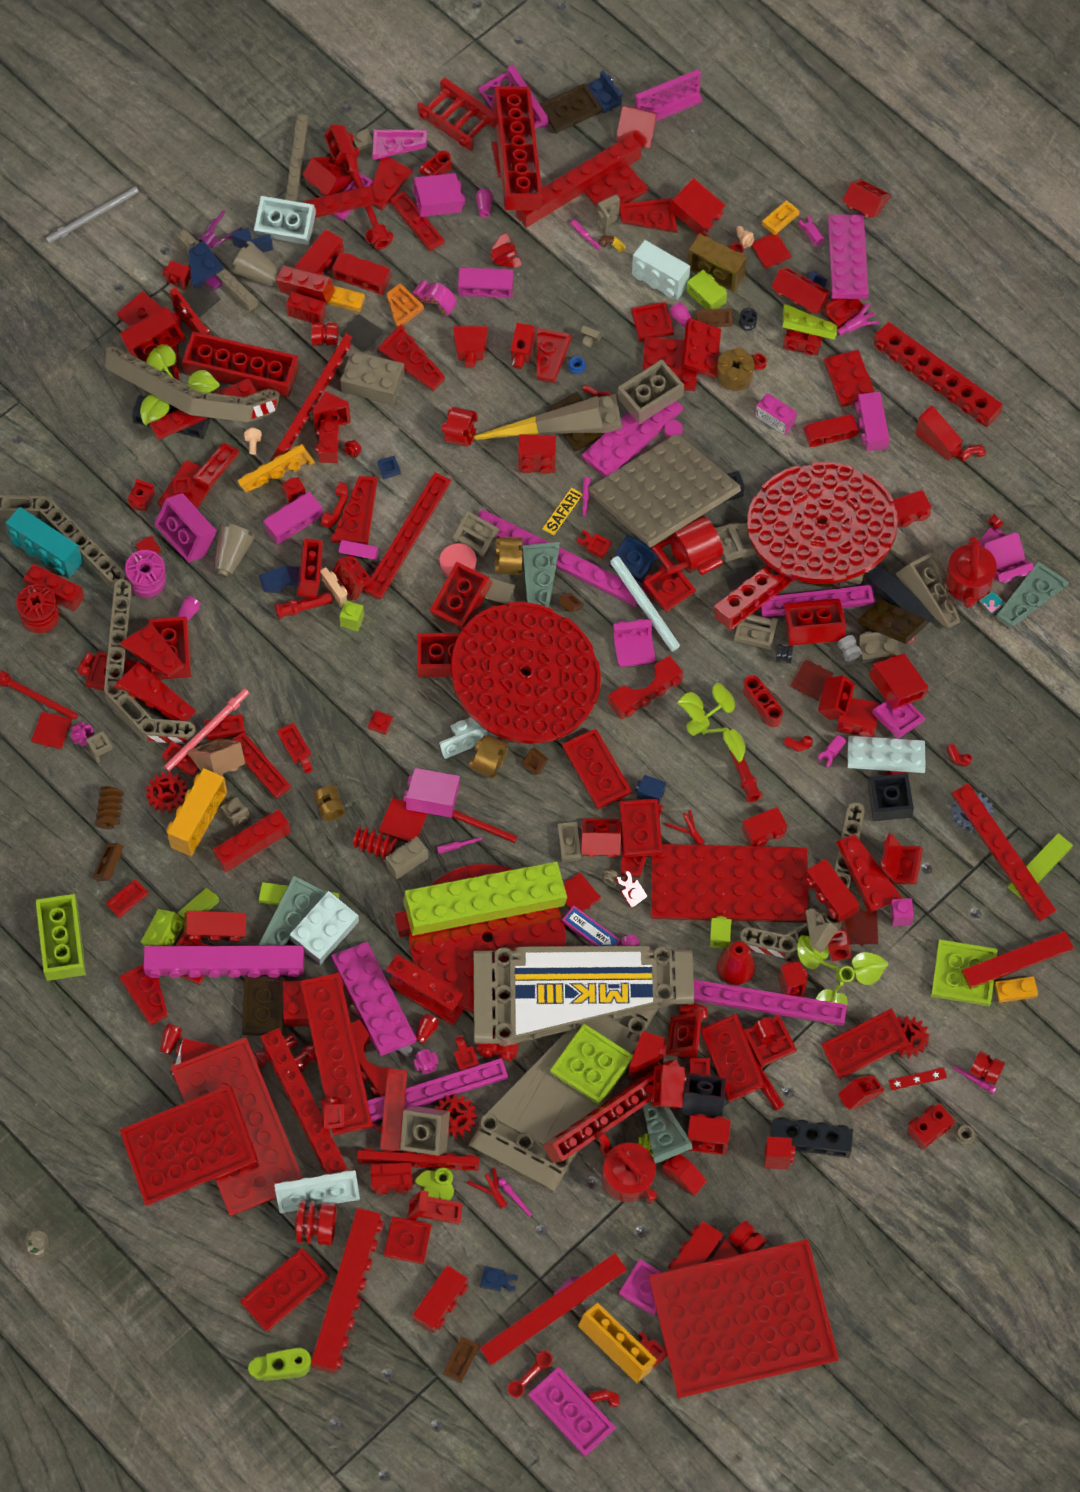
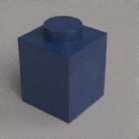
[635,775,666,804]

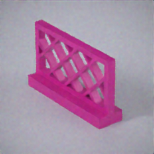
[478,65,550,129]
[635,69,702,121]

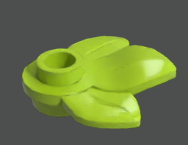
[415,1168,454,1201]

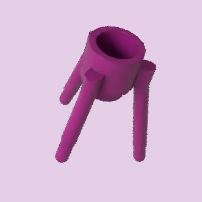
[198,210,242,249]

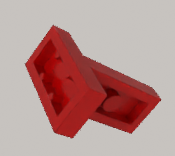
[407,1190,463,1225]

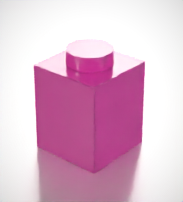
[890,898,914,926]

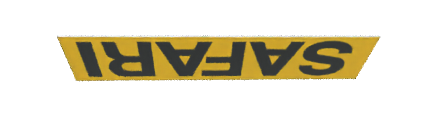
[542,488,582,536]

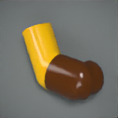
[598,235,626,252]

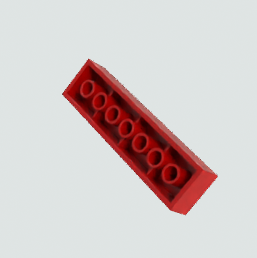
[493,86,543,210]

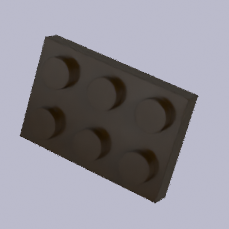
[540,83,602,133]
[546,391,605,452]
[859,599,927,644]
[242,977,285,1035]

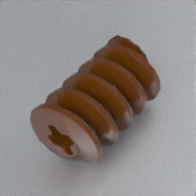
[95,786,124,830]

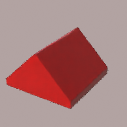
[313,391,351,432]
[666,1011,702,1058]

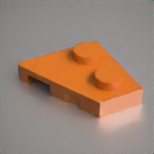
[387,283,424,328]

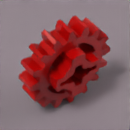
[146,772,188,813]
[893,1015,930,1059]
[435,1094,477,1139]

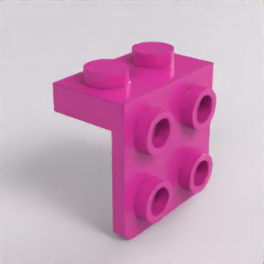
[983,532,1034,583]
[613,619,656,667]

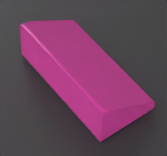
[339,540,379,559]

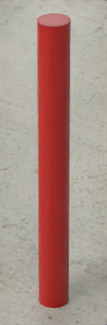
[452,810,518,843]

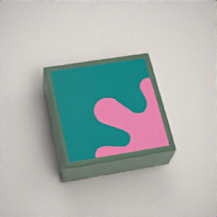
[979,590,1005,617]

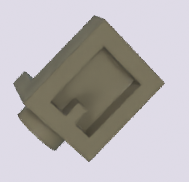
[221,797,250,827]

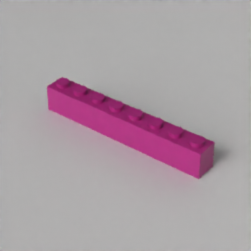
[144,946,304,978]

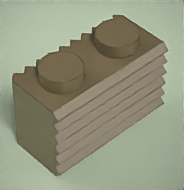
[386,837,428,879]

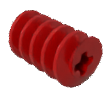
[353,825,397,860]

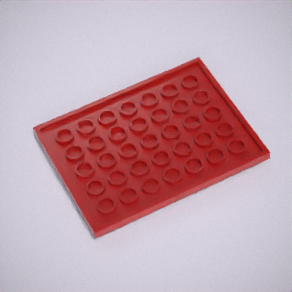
[648,1239,839,1399]

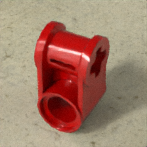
[419,150,452,176]

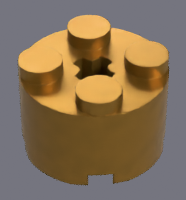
[717,347,754,391]
[495,537,522,575]
[469,735,509,779]

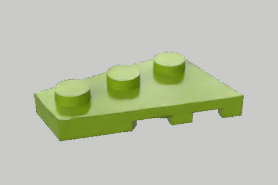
[782,304,837,340]

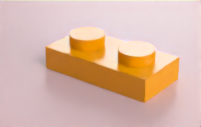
[762,200,800,235]
[329,285,365,312]
[994,976,1038,1003]

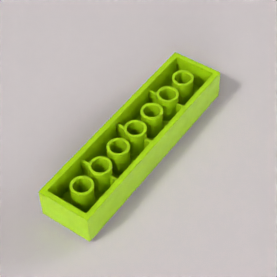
[403,862,567,936]

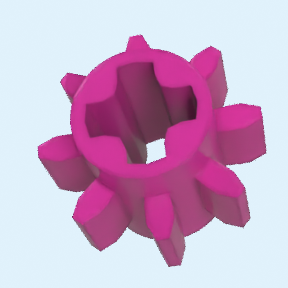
[70,721,94,746]
[413,1049,439,1074]

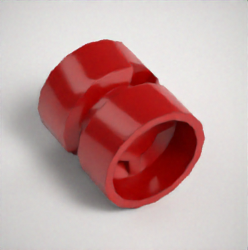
[311,322,339,346]
[969,1051,1006,1086]
[728,1220,767,1254]

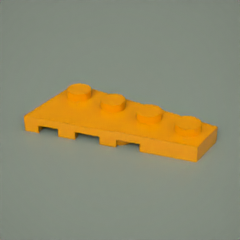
[238,444,315,492]

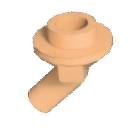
[736,226,754,248]
[244,428,262,454]

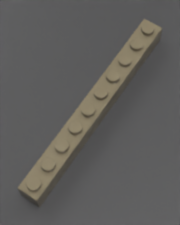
[285,114,309,202]
[176,229,258,312]

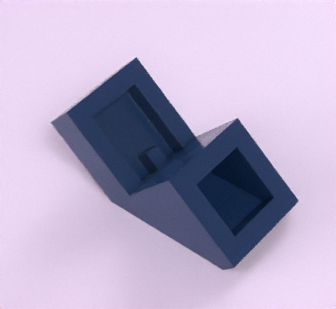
[231,228,273,253]
[259,566,299,593]

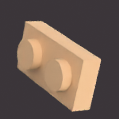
[320,567,348,607]

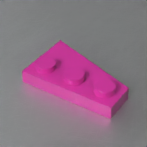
[373,130,427,160]

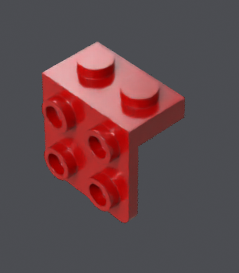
[836,697,880,737]
[880,834,923,885]

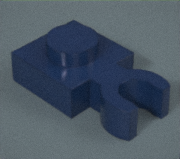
[480,1266,518,1292]

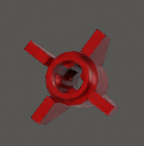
[490,232,522,268]

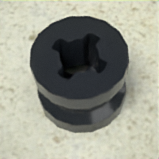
[739,308,758,331]
[776,643,793,664]

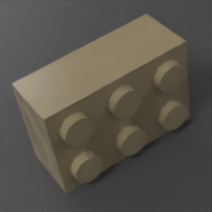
[341,351,405,405]
[617,360,684,424]

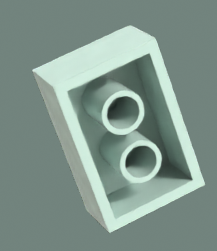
[254,196,316,245]
[632,240,690,300]
[290,891,359,965]

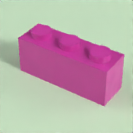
[458,267,513,298]
[855,392,890,451]
[264,491,323,545]

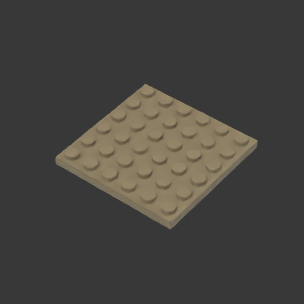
[587,434,741,548]

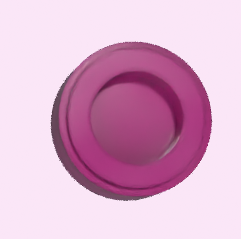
[664,420,683,438]

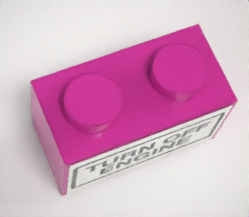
[755,393,797,435]

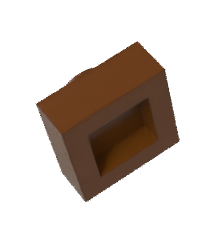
[558,593,584,613]
[522,748,549,775]

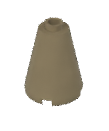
[231,240,280,286]
[214,523,255,577]

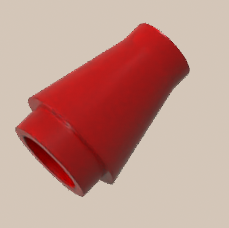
[415,1013,439,1044]
[159,1024,182,1055]

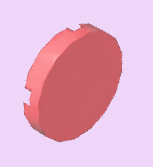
[439,543,477,576]

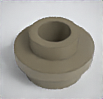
[602,869,619,887]
[955,1125,975,1145]

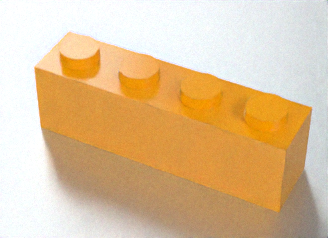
[578,1303,657,1383]

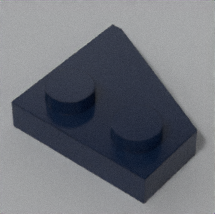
[188,240,224,288]

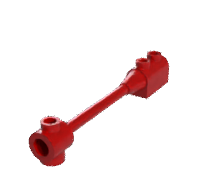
[324,124,393,249]

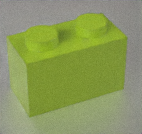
[686,270,727,310]

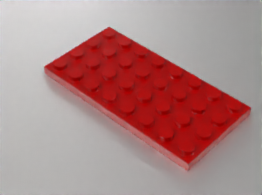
[651,844,808,923]
[171,1037,303,1217]

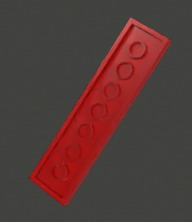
[270,333,352,461]
[301,972,373,1136]

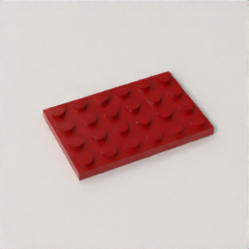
[119,1085,258,1206]

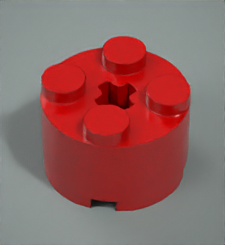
[442,406,478,447]

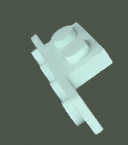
[439,717,498,759]

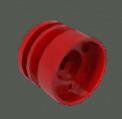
[16,584,60,634]
[295,1200,337,1246]

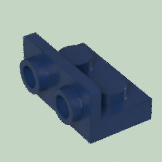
[586,70,623,114]

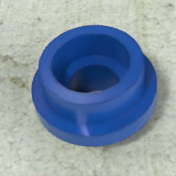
[568,356,586,374]

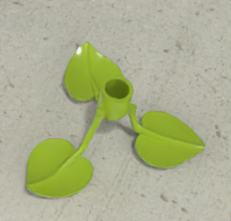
[140,345,220,426]
[677,683,745,763]
[797,935,888,1025]

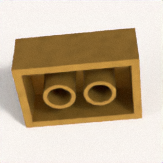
[688,234,747,292]

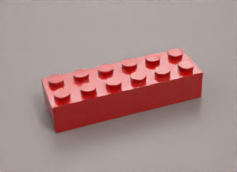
[182,332,299,397]

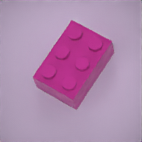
[154,493,217,563]

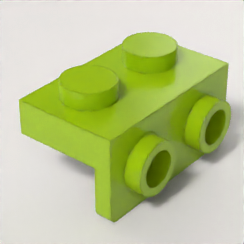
[141,909,184,946]

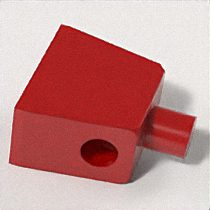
[510,322,536,369]
[453,326,488,368]

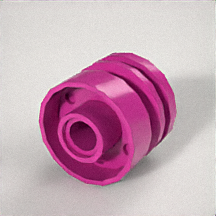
[125,550,166,598]

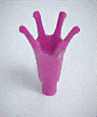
[837,303,880,336]

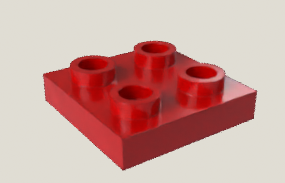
[744,1015,797,1067]

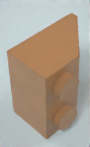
[188,739,245,776]

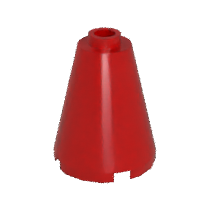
[716,941,756,986]

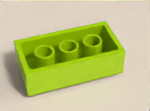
[36,894,86,981]

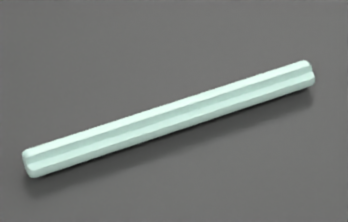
[610,556,680,652]

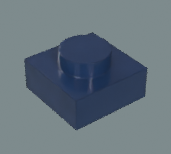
[377,455,401,480]

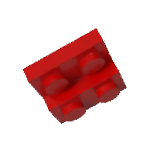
[642,561,696,613]

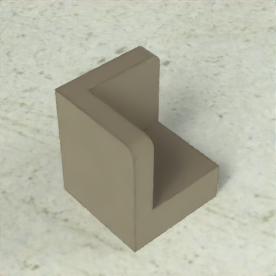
[86,731,113,763]

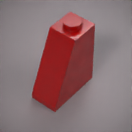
[915,405,963,461]

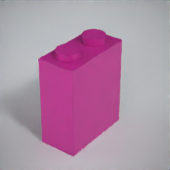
[413,173,465,217]
[403,768,460,818]

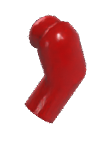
[77,652,95,676]
[589,1389,620,1407]

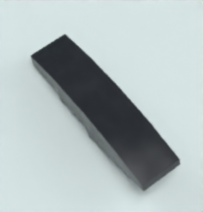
[865,565,934,624]

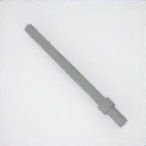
[45,186,139,244]

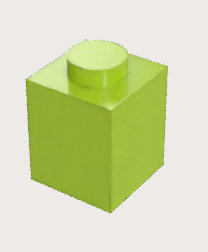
[339,601,364,631]
[709,916,731,948]

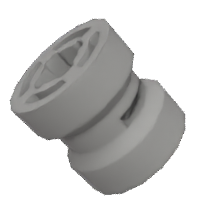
[837,635,862,661]

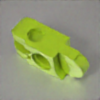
[248,1348,311,1381]

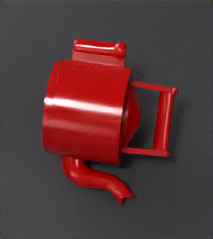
[651,515,723,576]
[945,537,997,608]
[597,1131,657,1204]

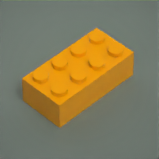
[166,768,227,857]

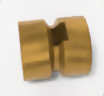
[313,785,346,821]

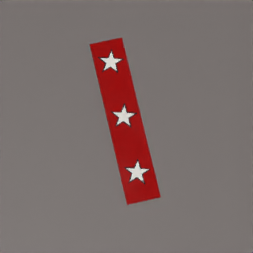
[888,1067,947,1091]

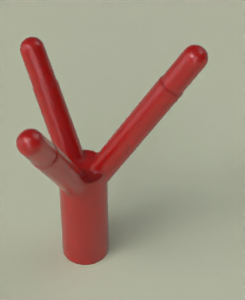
[583,384,617,398]
[665,810,706,845]
[467,1168,508,1209]

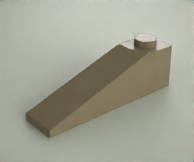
[896,552,960,629]

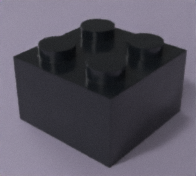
[868,773,914,821]
[682,1073,726,1118]

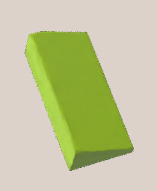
[177,888,219,920]

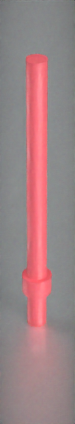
[164,688,250,772]

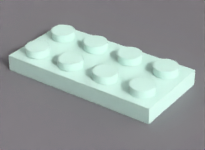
[848,736,926,773]
[274,1171,360,1213]

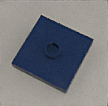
[609,535,658,583]

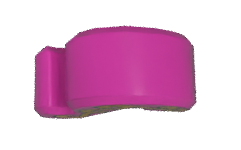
[412,280,457,317]

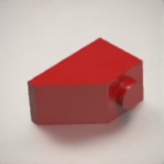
[838,1075,885,1110]
[662,1154,707,1197]

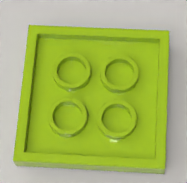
[931,939,998,1007]
[550,1024,633,1105]

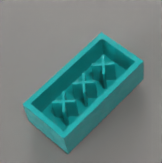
[6,507,83,579]

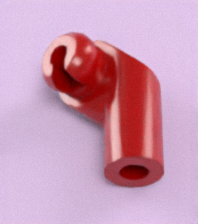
[958,444,986,462]
[783,735,813,752]
[946,744,972,767]
[679,1002,708,1020]

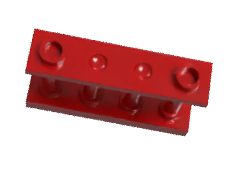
[417,77,496,152]
[386,954,464,1026]

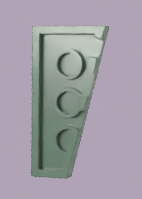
[522,542,560,607]
[996,561,1069,628]
[258,876,327,946]
[643,1100,692,1164]

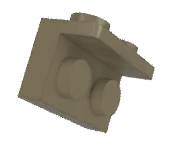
[595,194,620,235]
[858,632,900,663]

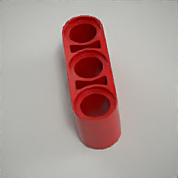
[803,414,859,447]
[743,675,783,727]

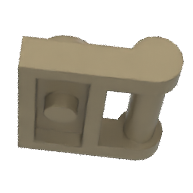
[452,511,500,558]
[734,614,778,650]

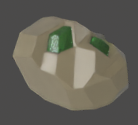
[24,1229,49,1258]

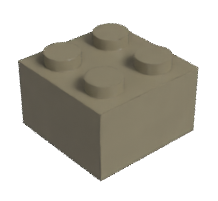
[400,1106,450,1156]

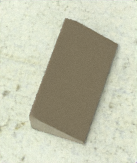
[481,573,515,605]

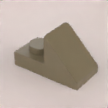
[806,908,837,953]

